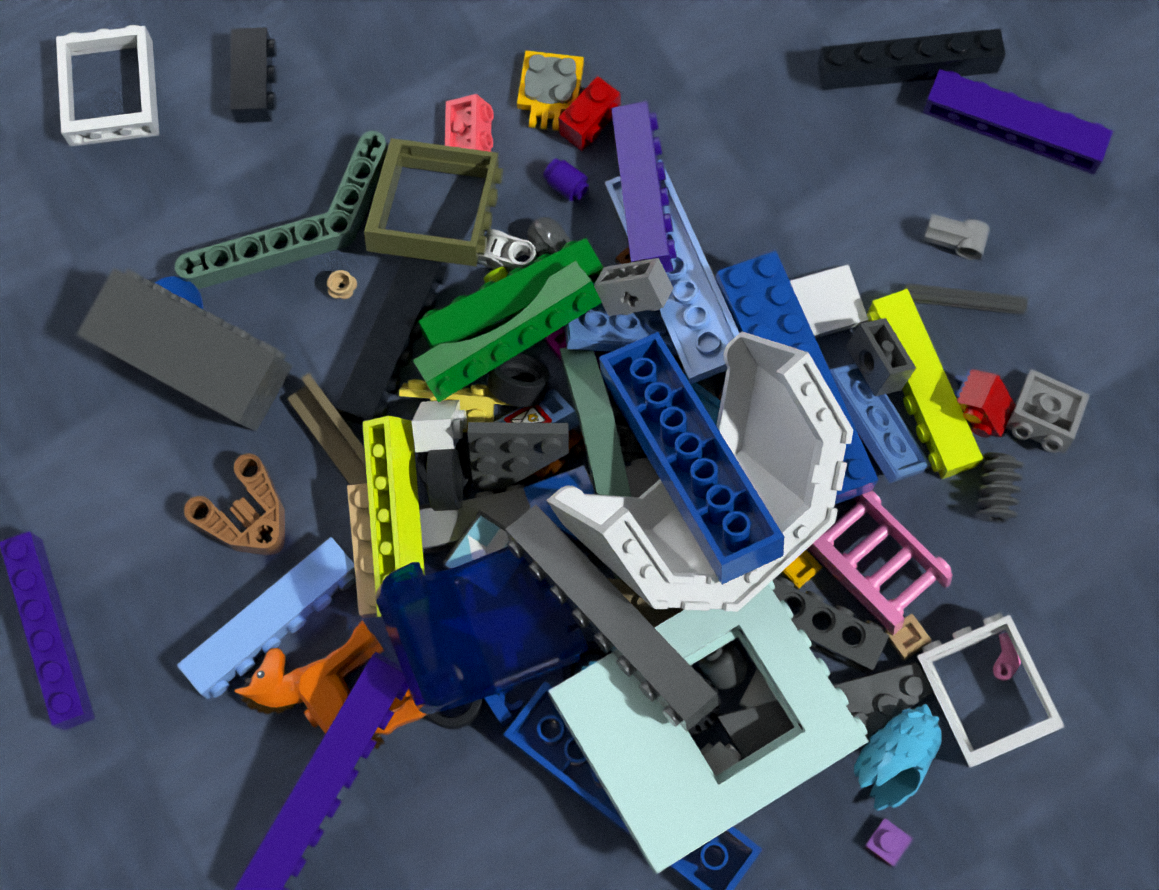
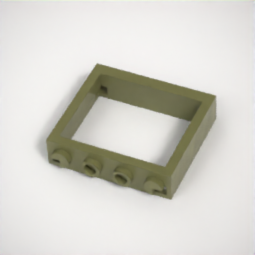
[364,138,503,267]

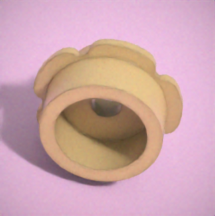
[327,270,357,300]

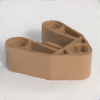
[184,453,285,555]

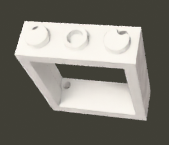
[56,25,159,147]
[917,612,1065,768]

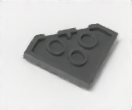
[468,422,569,491]

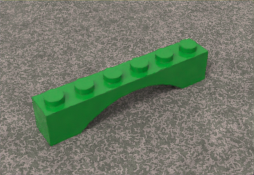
[413,261,602,402]

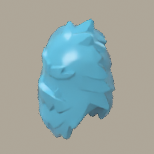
[854,704,942,811]

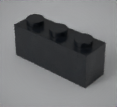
[230,27,277,123]

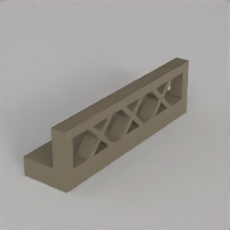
[287,373,367,485]

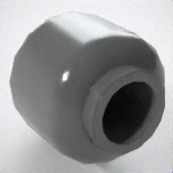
[698,642,748,689]

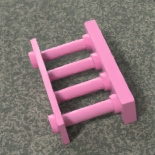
[807,490,953,635]

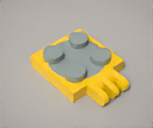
[517,50,584,131]

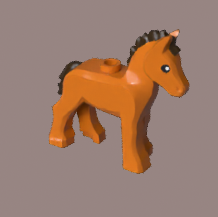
[234,620,427,749]

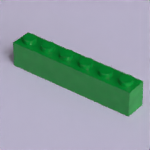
[419,238,604,349]

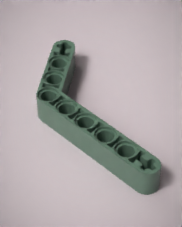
[175,131,388,289]
[559,347,632,579]

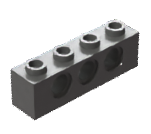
[772,576,890,675]

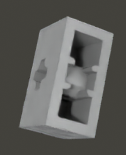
[594,258,673,316]

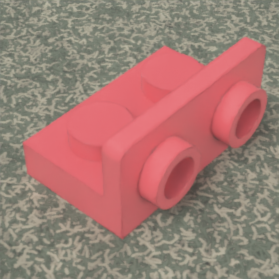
[445,94,494,152]

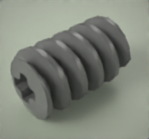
[975,452,1024,523]

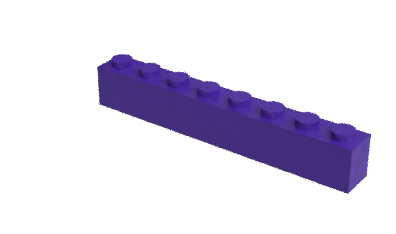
[234,652,412,890]

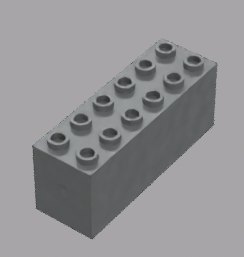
[76,268,293,431]

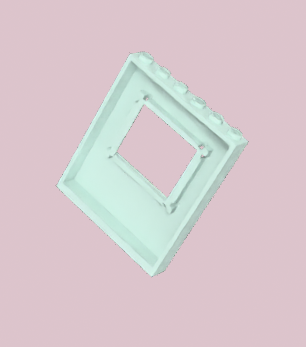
[548,581,869,874]

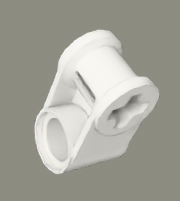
[478,229,537,273]

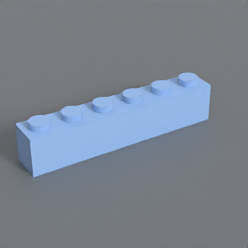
[177,537,356,699]

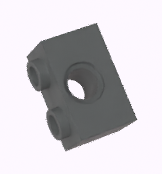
[846,318,916,397]

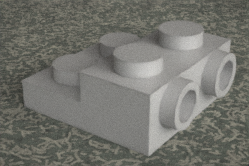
[1006,369,1090,454]

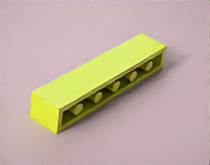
[867,289,983,479]
[363,415,428,619]

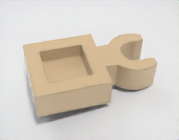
[885,598,932,661]

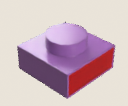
[864,818,913,867]

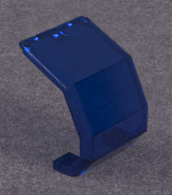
[375,547,589,714]

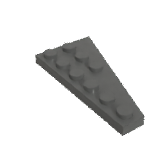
[715,662,934,759]

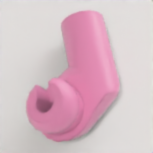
[993,633,1021,681]

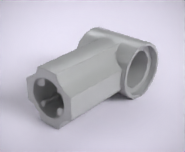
[924,214,990,260]

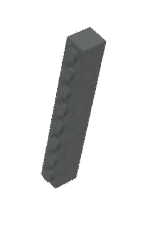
[505,505,718,732]

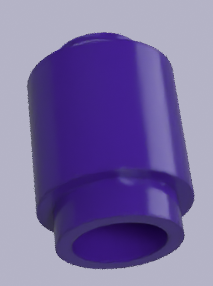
[543,158,589,201]

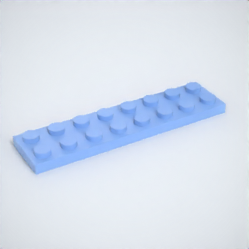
[605,159,739,384]

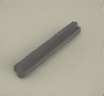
[904,283,1028,315]

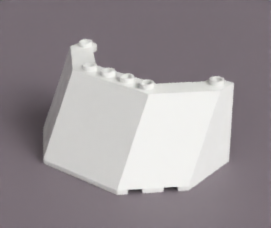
[546,331,854,612]

